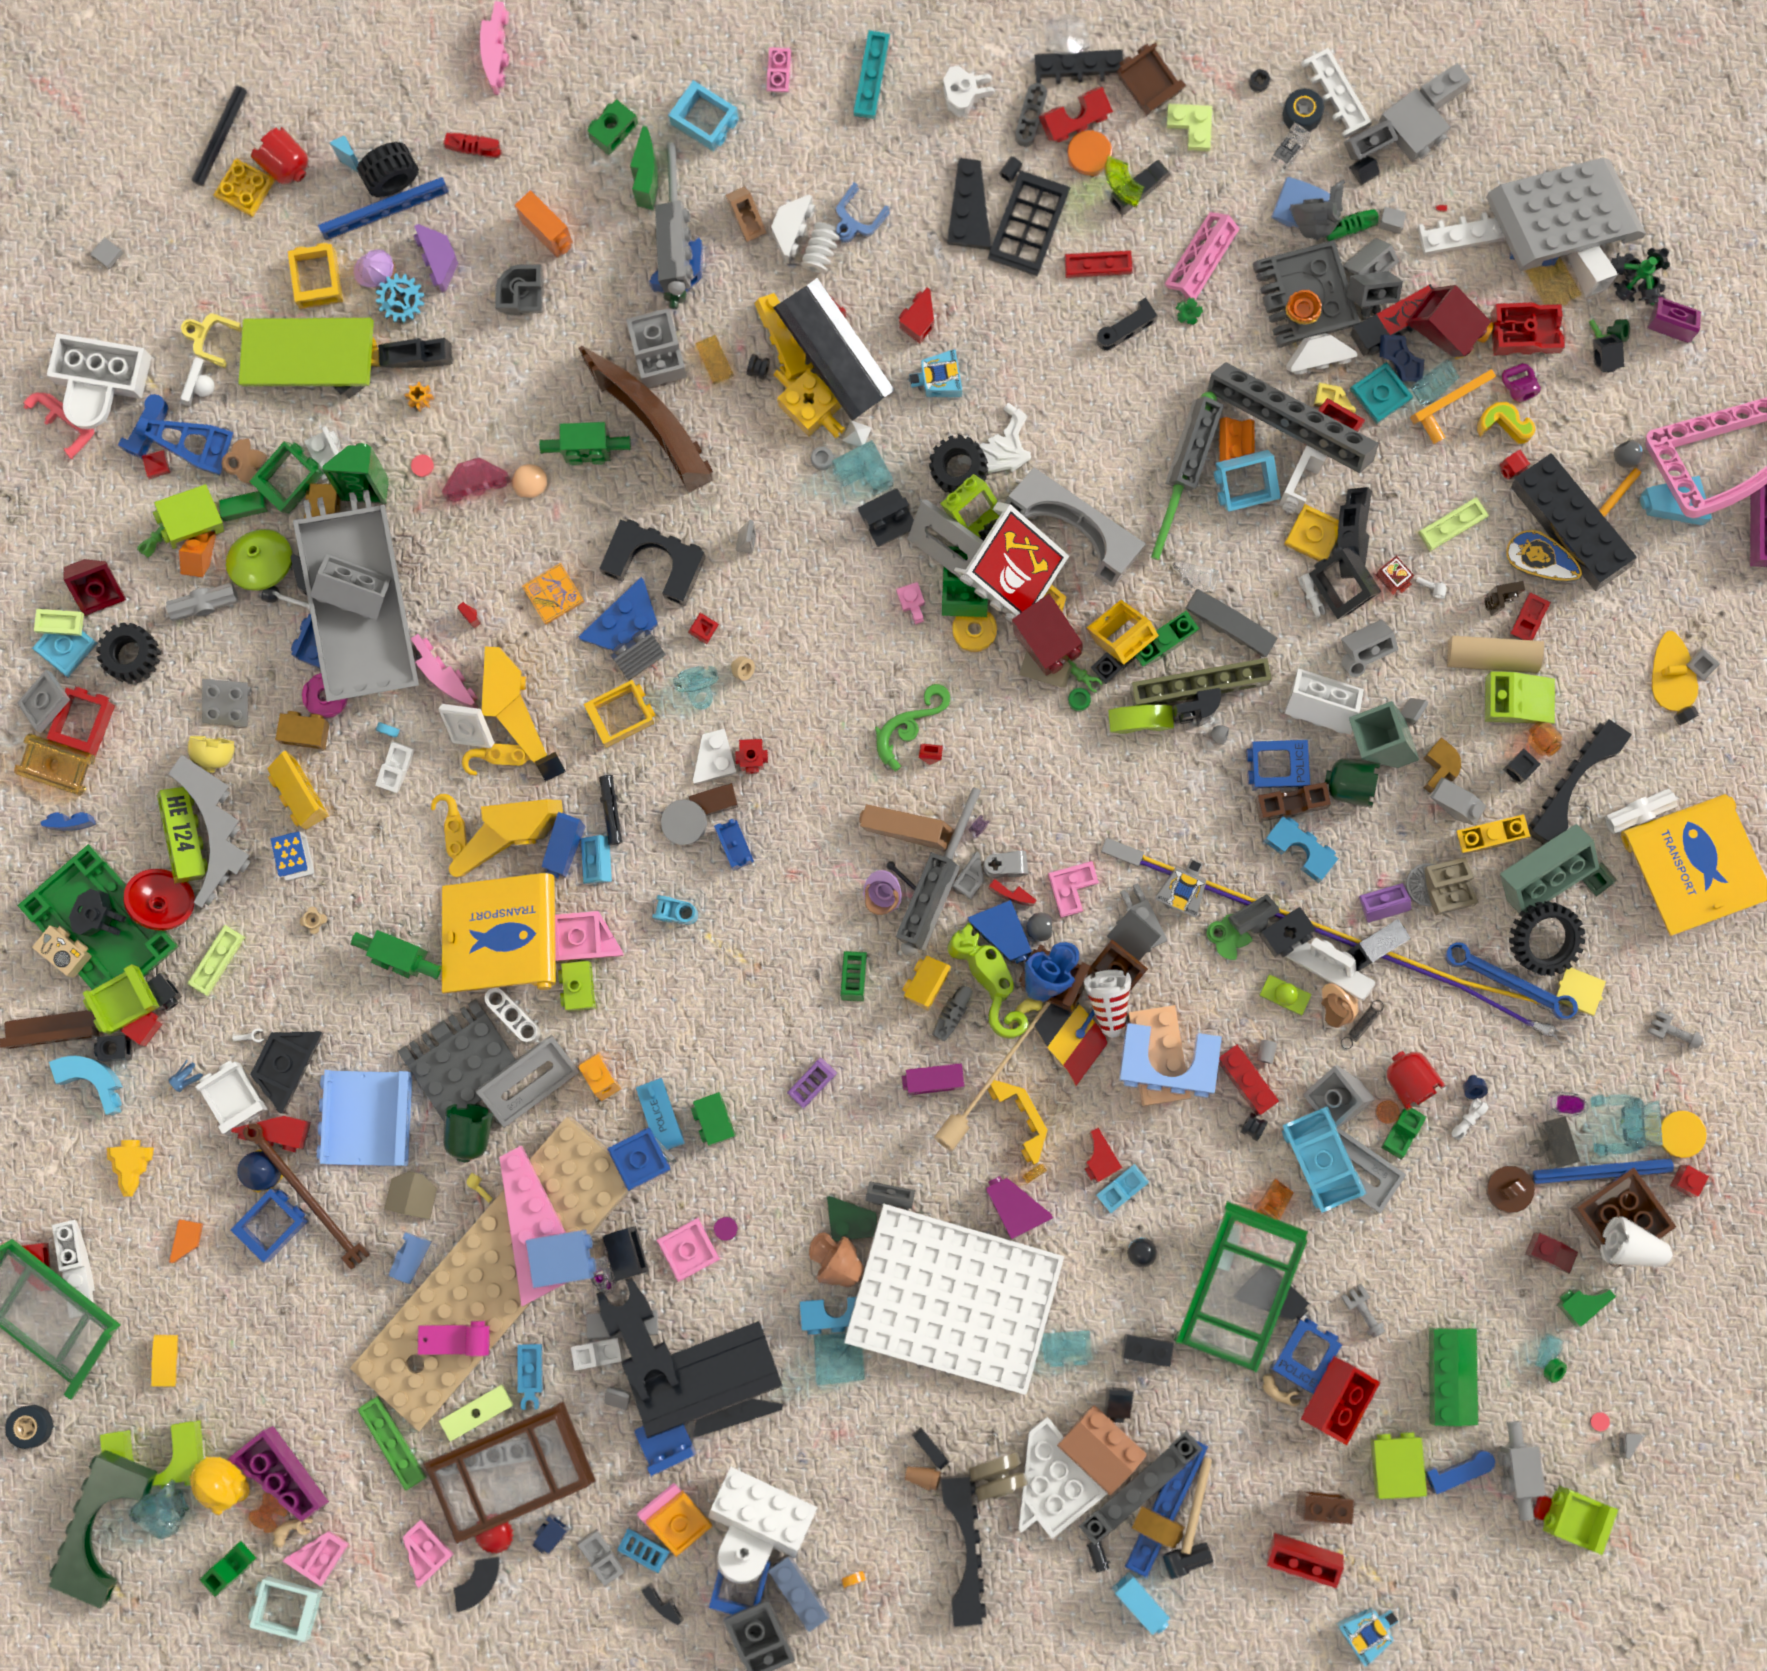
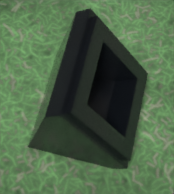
[1349,156,1380,186]

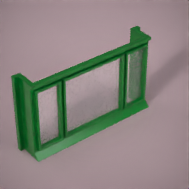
[1174,1201,1308,1373]
[0,1239,121,1400]

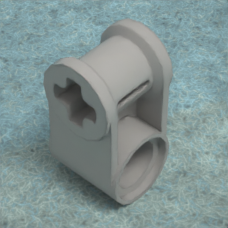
[983,851,1029,878]

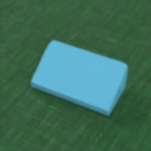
[330,136,359,172]
[581,835,612,884]

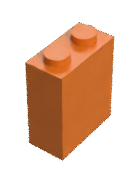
[514,190,573,257]

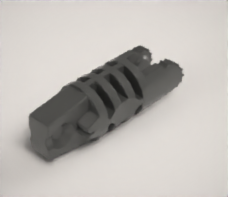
[932,986,973,1041]

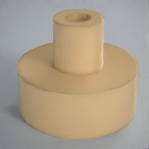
[731,656,755,681]

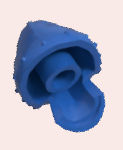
[1024,942,1079,1001]

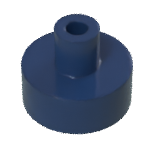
[1463,1075,1488,1100]

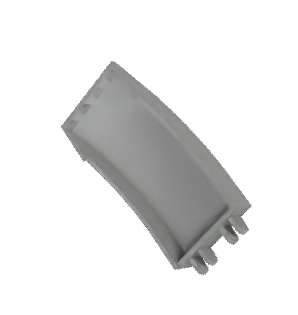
[293,490,419,702]

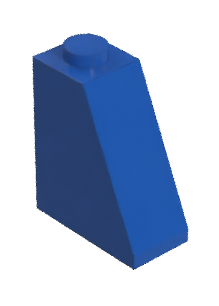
[541,812,586,879]
[967,900,1032,964]

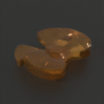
[249,1493,288,1533]

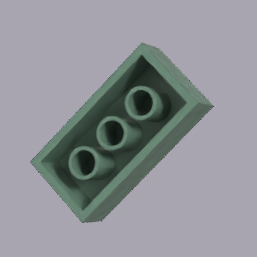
[1500,824,1600,913]

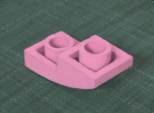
[767,47,791,92]

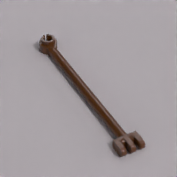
[243,1123,370,1270]

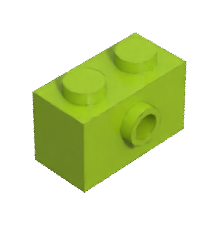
[558,961,596,1012]

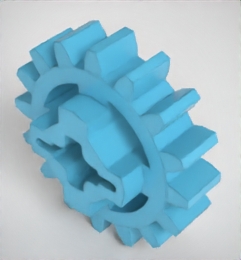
[376,273,424,323]

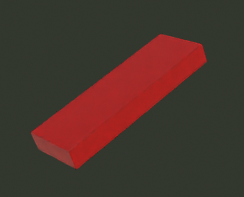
[1064,250,1133,278]

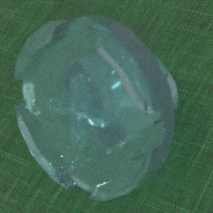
[673,666,719,709]

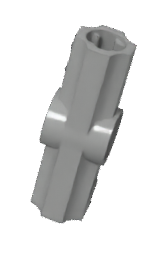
[166,583,238,621]

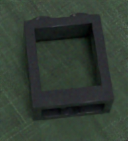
[1309,546,1381,619]

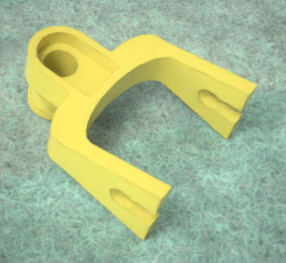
[181,313,242,369]

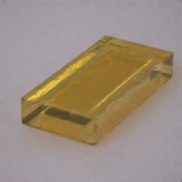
[695,335,734,385]

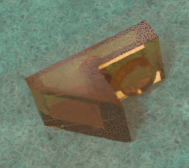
[1253,1178,1294,1220]

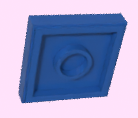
[607,1127,671,1192]

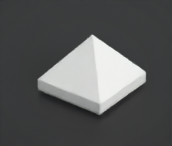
[842,420,871,449]

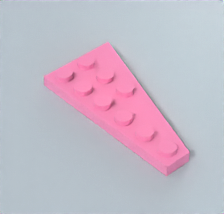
[499,1146,568,1306]

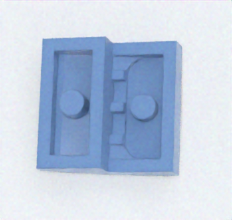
[1271,177,1330,228]

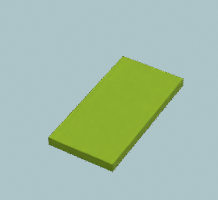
[238,318,374,386]

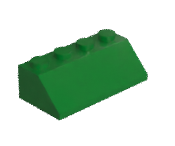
[322,443,389,504]
[1428,1327,1478,1426]

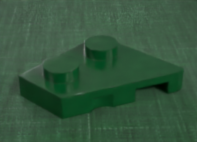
[827,1196,877,1241]

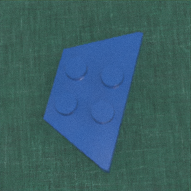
[578,577,658,651]

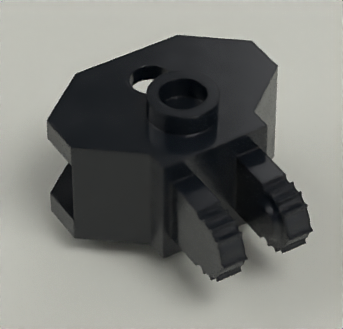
[69,889,127,936]

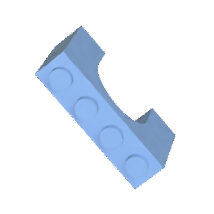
[1119,1023,1222,1098]

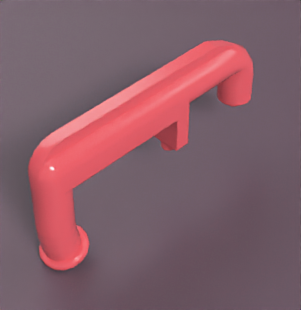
[23,392,95,460]

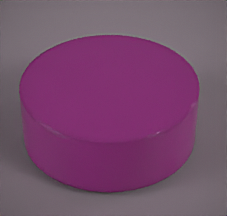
[714,1217,738,1241]

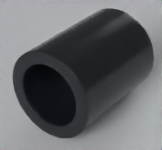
[999,156,1023,182]

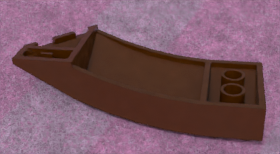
[578,346,713,493]

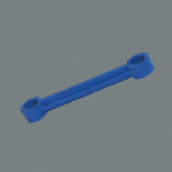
[1445,942,1578,1020]

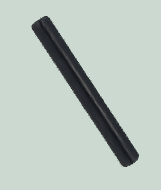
[192,85,247,186]

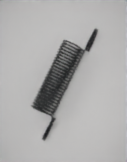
[1341,1000,1384,1049]

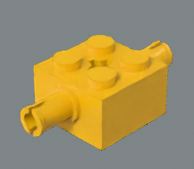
[773,365,845,439]

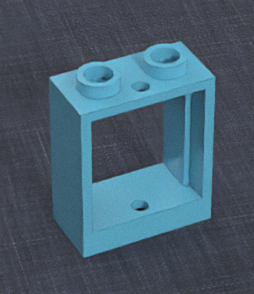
[668,80,739,152]
[1214,450,1281,512]

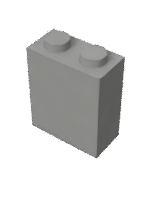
[1379,88,1451,162]

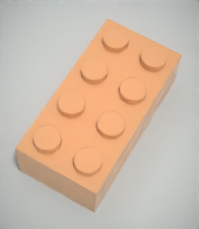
[1127,1005,1191,1107]

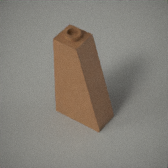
[859,804,954,851]

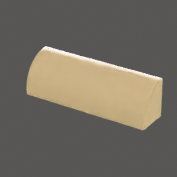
[1447,636,1544,673]

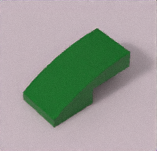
[1381,1108,1427,1160]

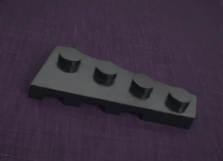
[947,158,991,250]

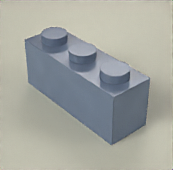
[768,1555,830,1632]

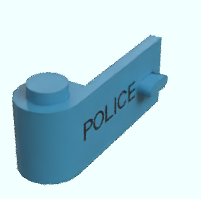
[636,1078,685,1152]

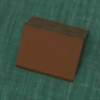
[1091,940,1148,991]

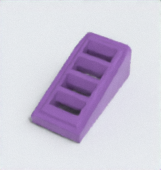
[787,1057,837,1109]

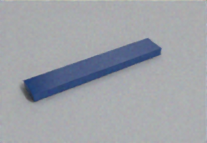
[318,177,449,240]
[1125,1440,1208,1578]

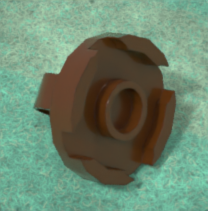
[1486,1166,1535,1213]

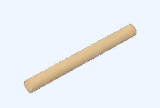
[1181,1457,1212,1555]

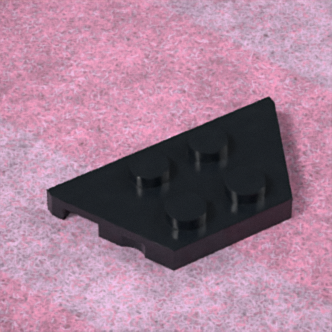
[250,1031,324,1114]

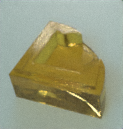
[1022,1163,1047,1184]

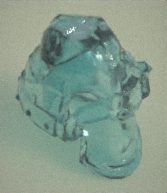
[129,1479,189,1539]

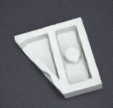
[693,729,737,785]

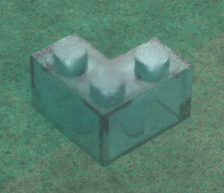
[832,440,893,496]

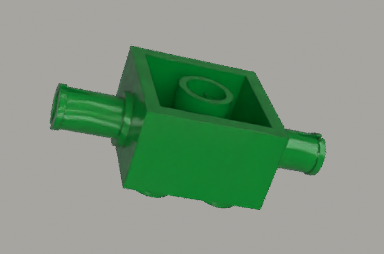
[539,422,631,466]
[350,930,442,980]

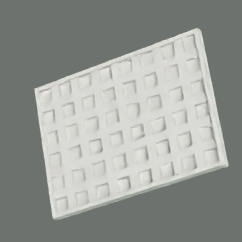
[844,1204,1064,1395]

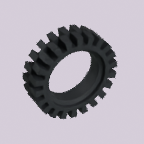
[1509,901,1586,976]

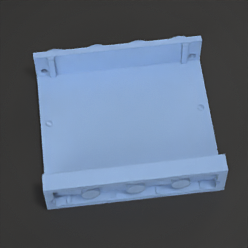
[317,1070,413,1166]

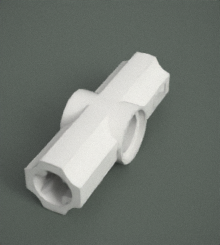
[1605,789,1678,834]

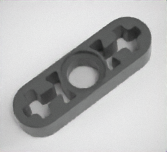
[1015,83,1047,147]

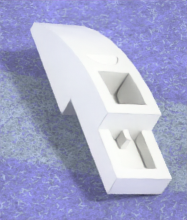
[52,1220,95,1319]

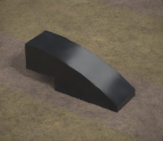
[378,337,452,368]

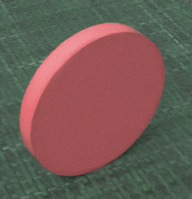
[1591,1412,1610,1431]

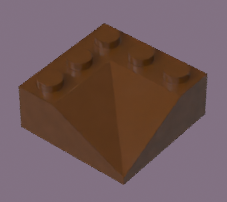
[1570,1168,1677,1268]

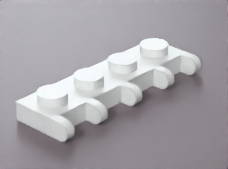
[1301,48,1372,138]
[1418,212,1506,255]

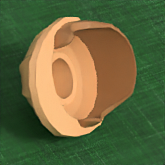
[1321,983,1358,1028]

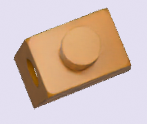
[578,1052,622,1101]

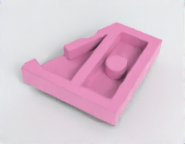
[403,1519,454,1588]
[283,1531,349,1586]

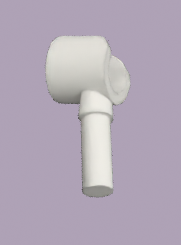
[1416,577,1447,599]
[232,1028,265,1043]

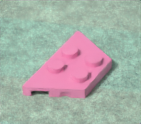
[555,911,624,962]

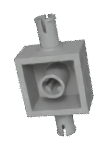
[1498,1421,1546,1521]

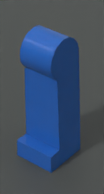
[118,394,169,460]
[1425,1450,1495,1494]

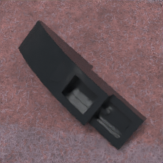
[1338,487,1372,579]

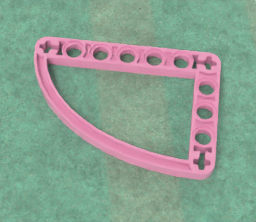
[1645,397,1767,518]

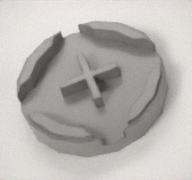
[661,799,707,846]

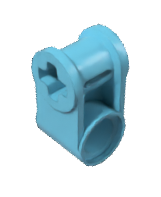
[652,895,698,925]

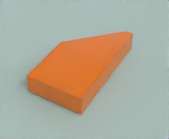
[169,1219,203,1263]

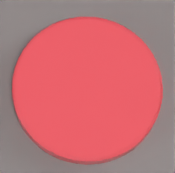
[411,454,434,477]

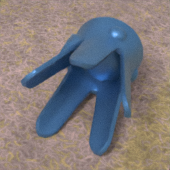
[168,1060,203,1093]

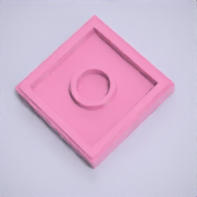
[657,1218,720,1282]

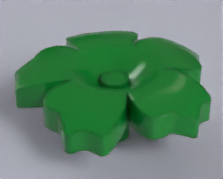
[1176,297,1203,325]

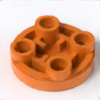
[1067,130,1112,177]

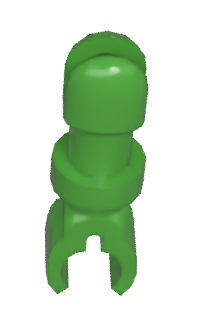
[137,523,164,558]
[1068,660,1103,693]

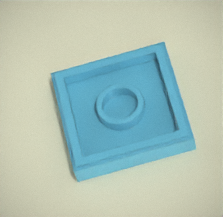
[32,631,97,677]

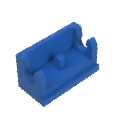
[714,819,754,871]

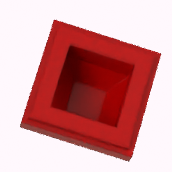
[919,743,943,765]

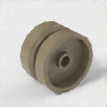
[968,1452,1028,1502]

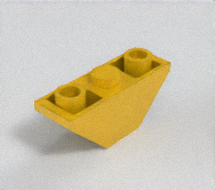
[1456,814,1530,853]

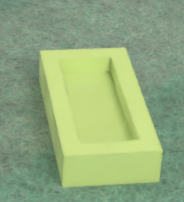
[34,609,84,636]

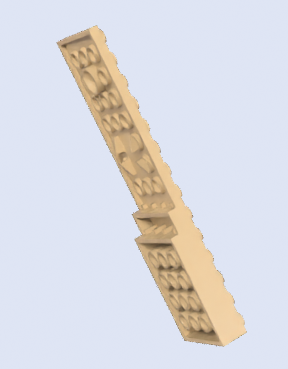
[350,1116,630,1431]

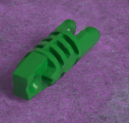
[1326,209,1379,241]

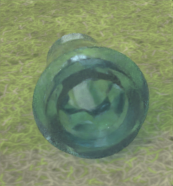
[1535,1333,1564,1369]

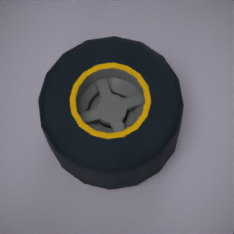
[1282,88,1324,134]

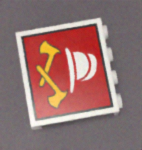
[954,502,1069,622]

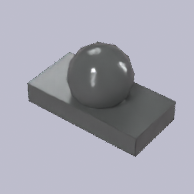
[1228,894,1280,935]

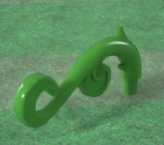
[875,684,951,772]

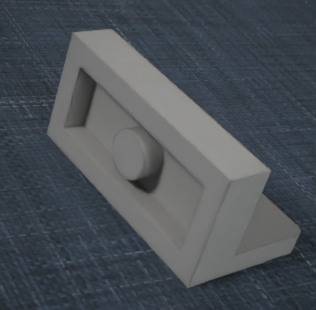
[1343,238,1399,275]

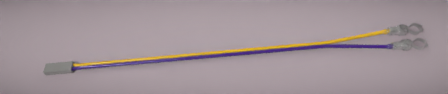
[1101,838,1580,1043]

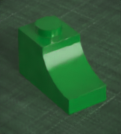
[1556,1289,1616,1327]

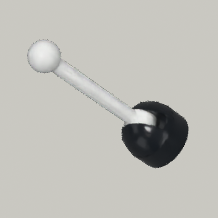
[261,586,310,611]

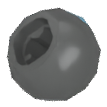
[1614,439,1643,468]
[1026,912,1052,942]

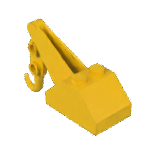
[462,646,547,776]
[431,794,563,877]

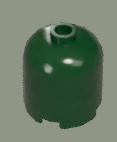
[1325,758,1380,808]
[443,1104,493,1163]

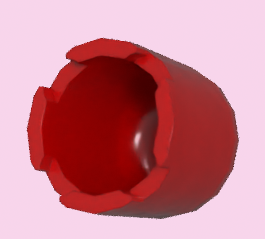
[251,127,309,185]
[1386,1051,1446,1111]

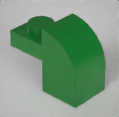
[199,1541,257,1597]

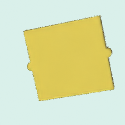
[1556,968,1606,1016]

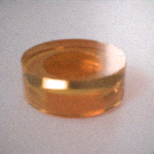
[1375,1100,1400,1124]

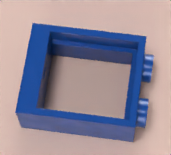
[231,1189,308,1263]
[709,1560,772,1614]

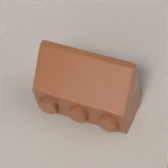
[1057,1405,1147,1495]

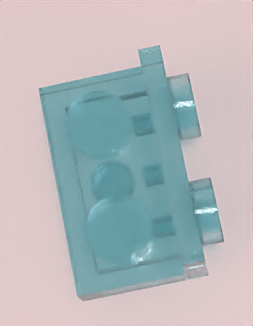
[1042,1330,1093,1367]

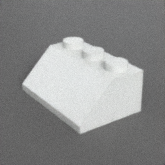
[1285,668,1364,735]

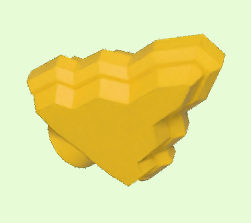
[106,1140,154,1197]

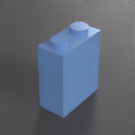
[526,1229,596,1288]

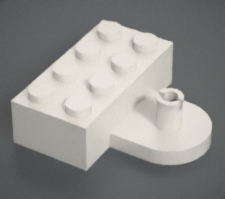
[47,333,151,429]
[708,1467,818,1584]

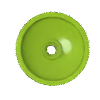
[226,529,293,591]

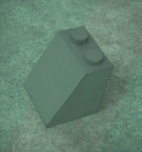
[1349,701,1419,768]

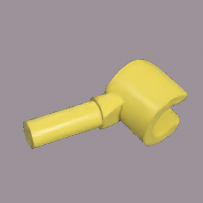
[467,1173,492,1203]

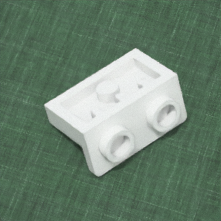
[304,426,342,482]

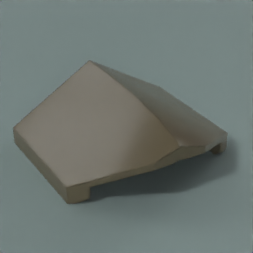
[384,1171,438,1220]

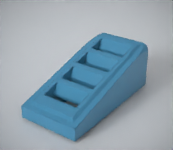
[617,1528,670,1573]

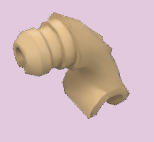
[1262,1373,1301,1407]
[273,1518,313,1547]

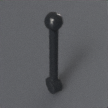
[886,861,916,891]

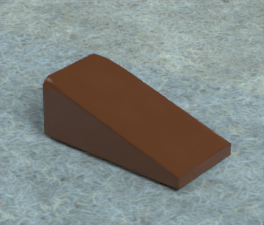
[688,783,738,816]

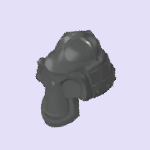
[1289,179,1345,240]

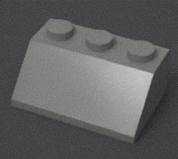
[310,554,392,620]

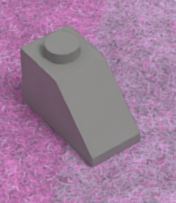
[1430,778,1486,825]

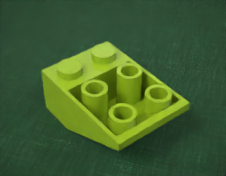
[1485,671,1555,724]

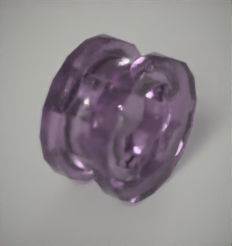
[968,815,990,838]

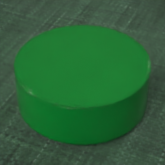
[1068,688,1091,712]
[1543,1358,1567,1383]

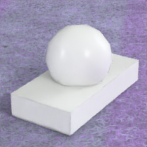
[180,358,215,407]

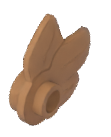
[222,439,267,483]

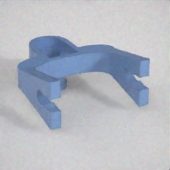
[836,182,890,243]

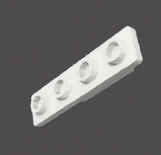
[1285,938,1375,1001]

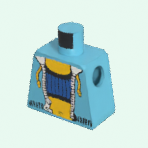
[909,349,962,397]
[1336,1608,1399,1667]

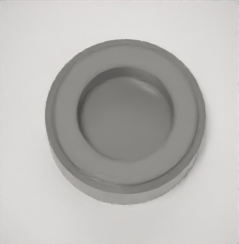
[811,446,833,470]

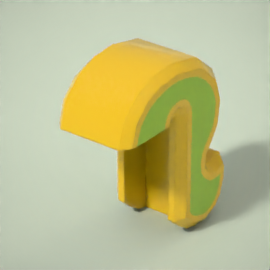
[1477,402,1536,444]

